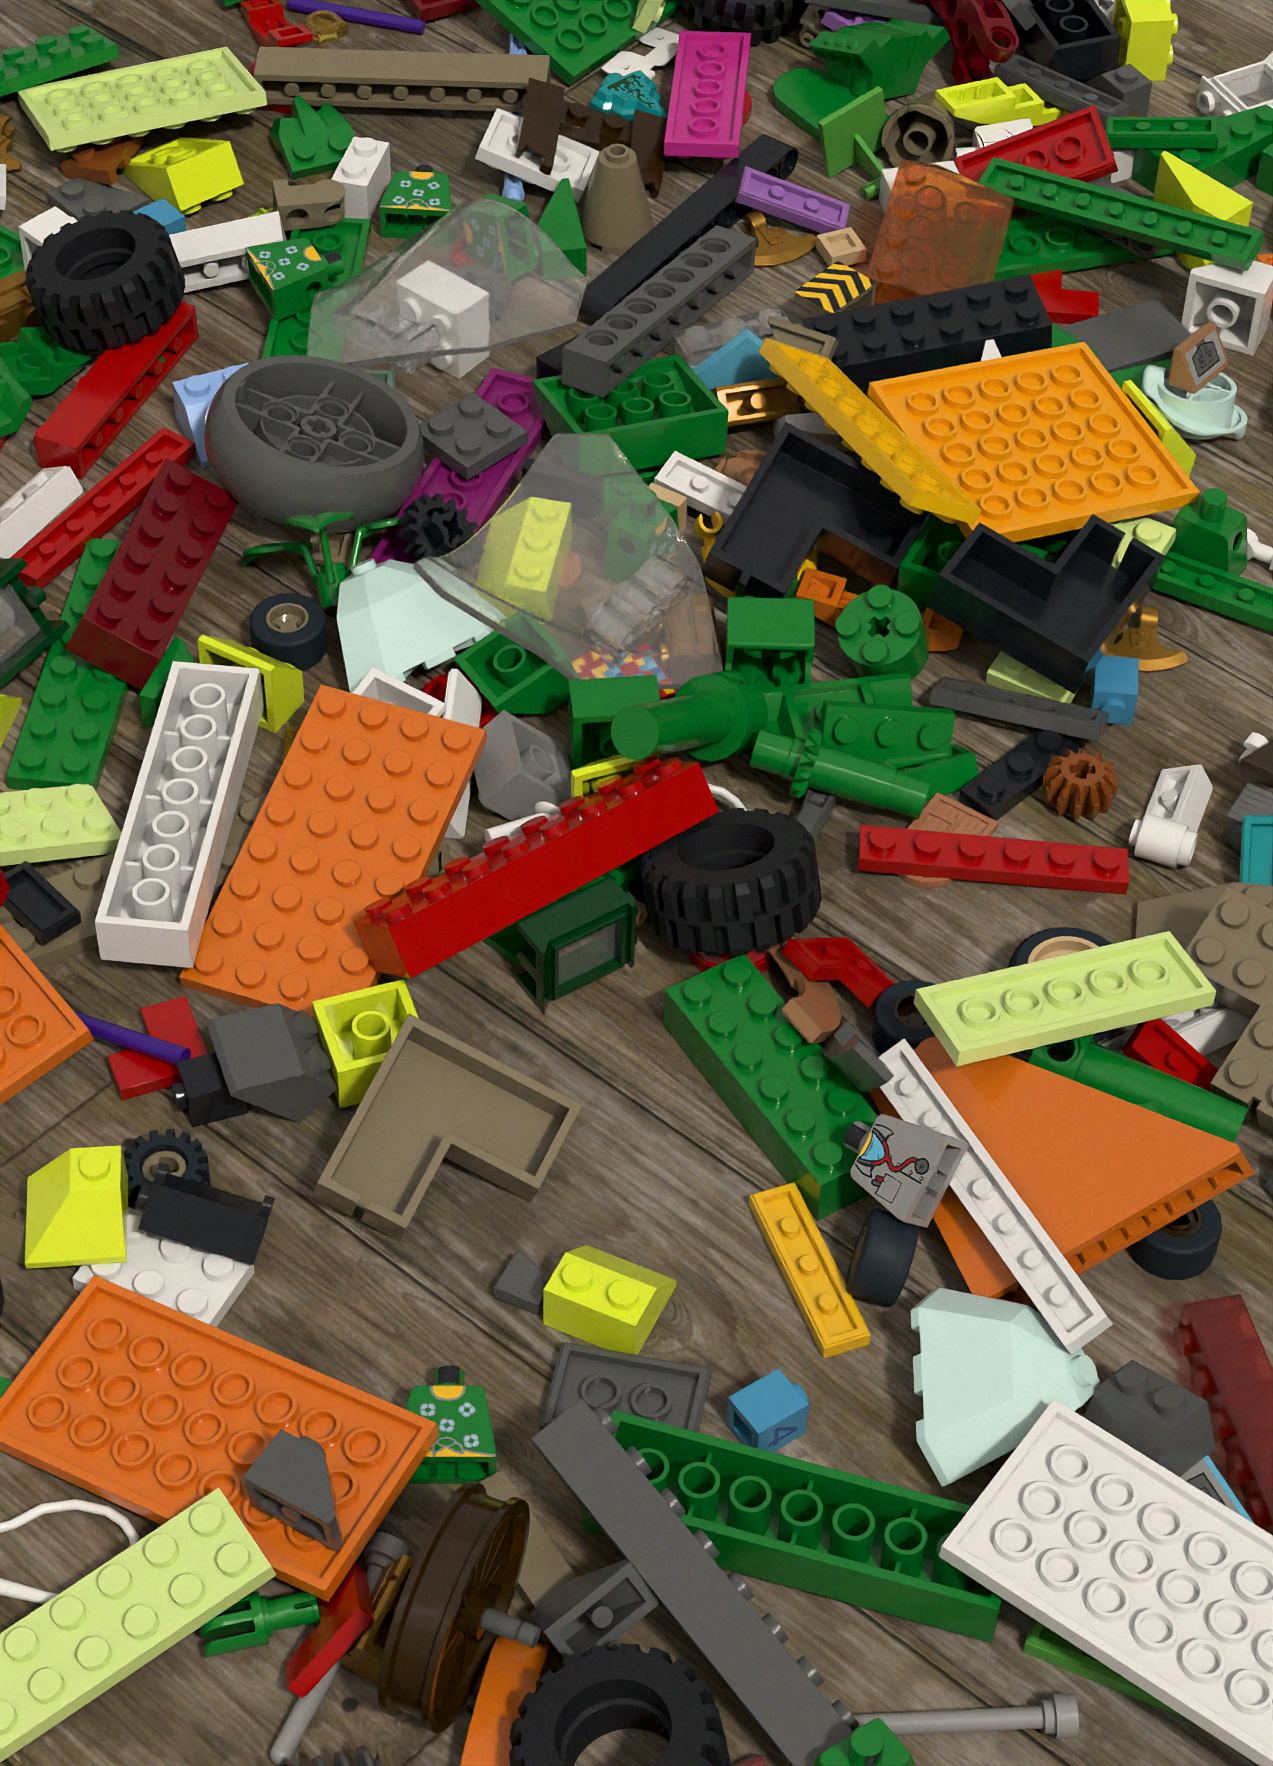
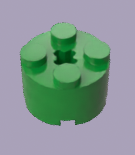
[835,584,930,680]

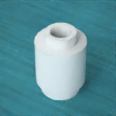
[1128,813,1198,868]

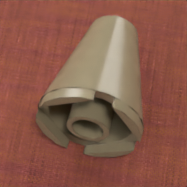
[881,91,956,167]
[580,144,654,254]

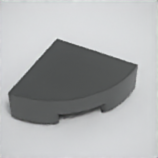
[494,1251,544,1316]

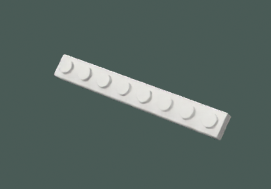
[879,1038,1113,1355]

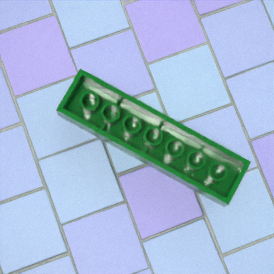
[581,1410,1004,1643]

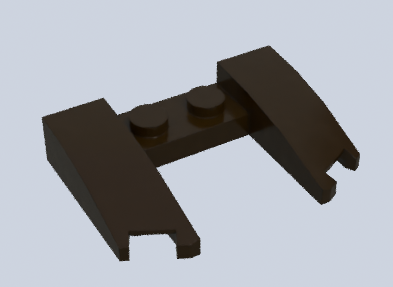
[515,77,667,197]

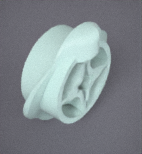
[1141,365,1248,440]

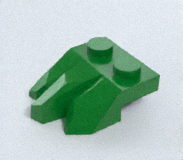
[270,95,355,180]
[0,327,91,397]

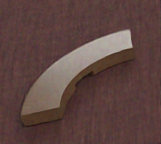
[766,937,841,1044]

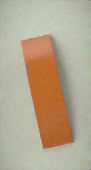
[795,567,964,651]
[460,1636,550,1766]

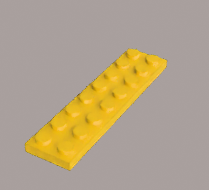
[759,338,981,525]

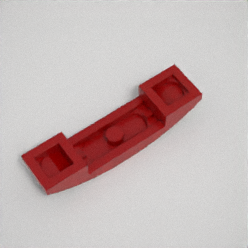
[239,0,313,48]

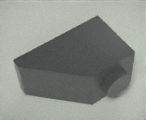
[1083,64,1152,117]
[243,1429,344,1552]
[529,1559,660,1659]

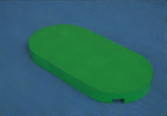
[773,68,889,154]

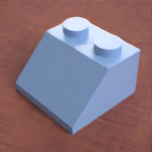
[172,363,249,468]

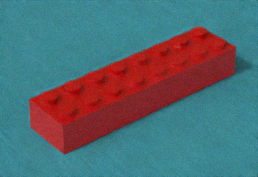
[353,756,719,979]

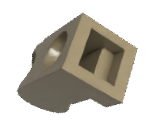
[272,179,345,231]

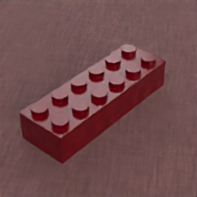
[65,458,238,690]

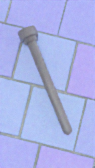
[270,1532,411,1765]
[853,1693,1079,1739]

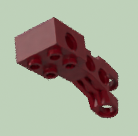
[914,0,1019,85]

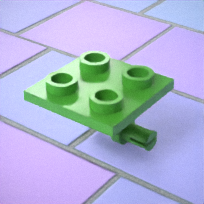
[818,86,908,201]

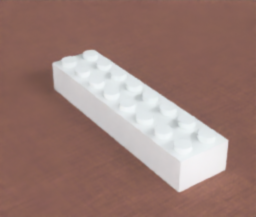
[95,661,264,968]

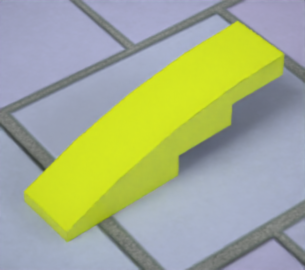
[935,77,1063,126]

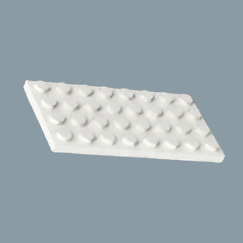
[939,1399,1273,1766]

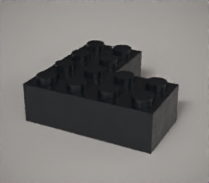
[700,422,929,598]
[926,514,1166,694]

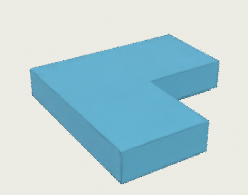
[693,328,780,389]

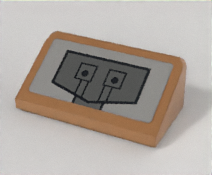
[1168,321,1228,393]

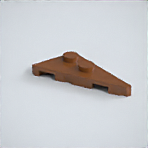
[60,129,153,185]

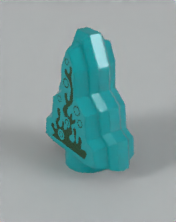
[590,70,668,121]

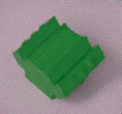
[808,18,951,99]

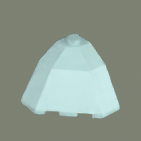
[337,558,503,693]
[911,1288,1101,1487]

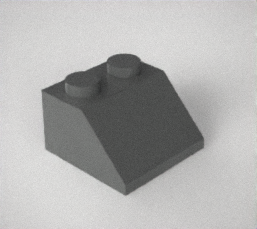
[206,1003,338,1123]
[1084,1360,1216,1477]

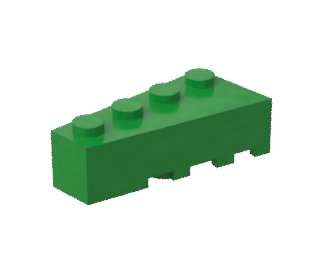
[1131,104,1273,194]

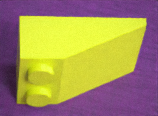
[119,137,244,215]
[1154,151,1253,270]

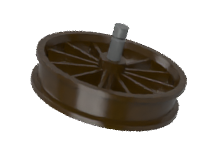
[378,1480,541,1734]

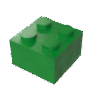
[568,675,661,770]

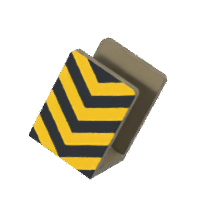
[795,261,877,326]

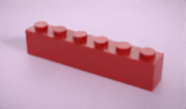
[33,302,199,479]

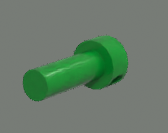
[611,670,768,762]
[1028,1033,1248,1143]

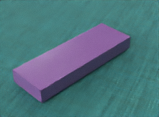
[735,166,850,233]

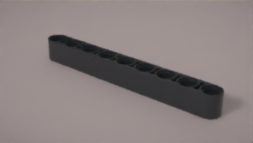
[576,134,799,323]

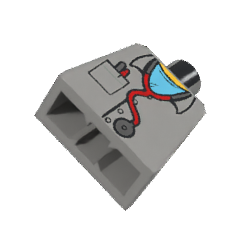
[843,1113,969,1228]

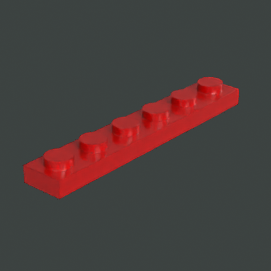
[11,427,196,589]
[857,825,1129,895]

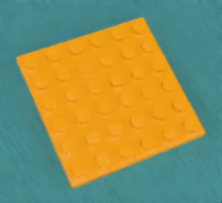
[867,342,1200,543]

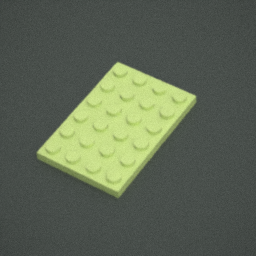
[17,47,267,152]

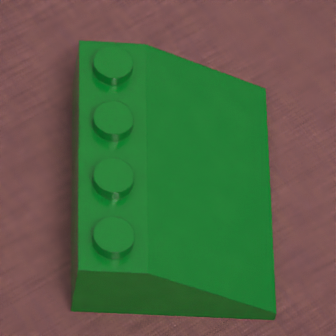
[532,355,729,478]

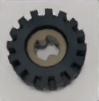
[124,1129,211,1209]

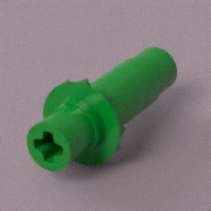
[749,727,931,819]

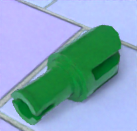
[199,1591,320,1658]

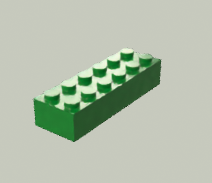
[663,953,878,1221]

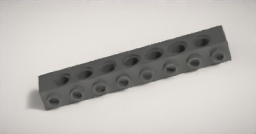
[560,225,757,398]

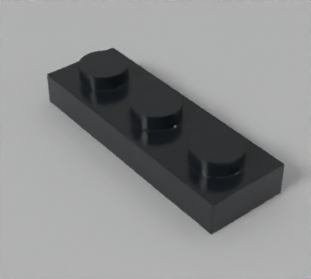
[959,729,1079,821]

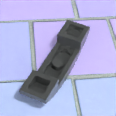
[823,1016,894,1092]

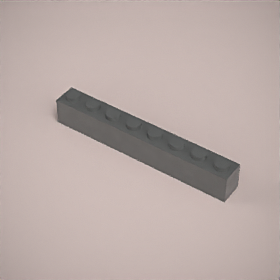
[531,1398,859,1766]

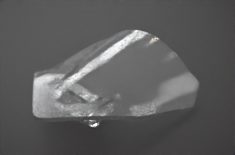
[307,198,588,374]
[413,433,723,689]

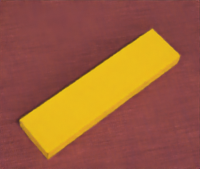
[749,1182,871,1359]

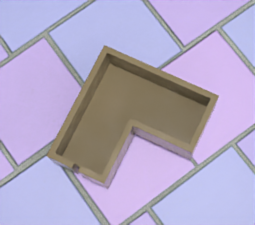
[1185,886,1273,1136]
[312,1014,582,1241]

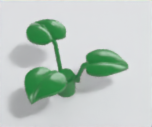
[241,511,403,608]

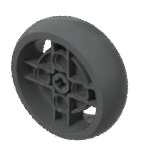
[204,355,424,533]

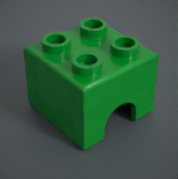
[724,596,815,688]

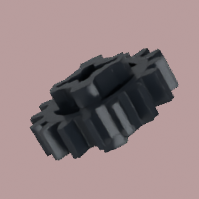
[398,493,484,582]

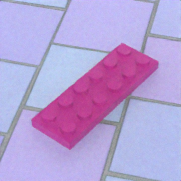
[664,31,751,160]

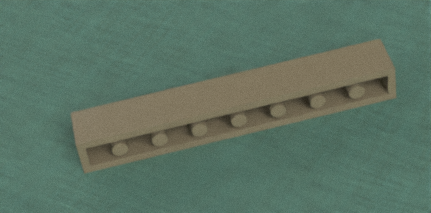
[253,47,551,112]

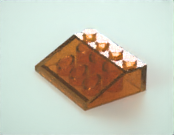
[866,160,1015,305]

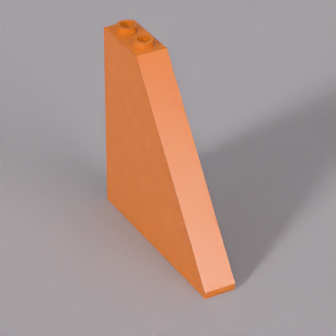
[869,1036,1255,1305]

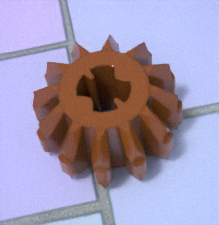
[1042,747,1118,821]

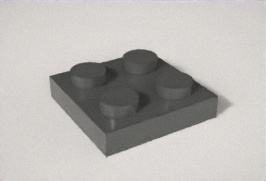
[419,392,528,480]

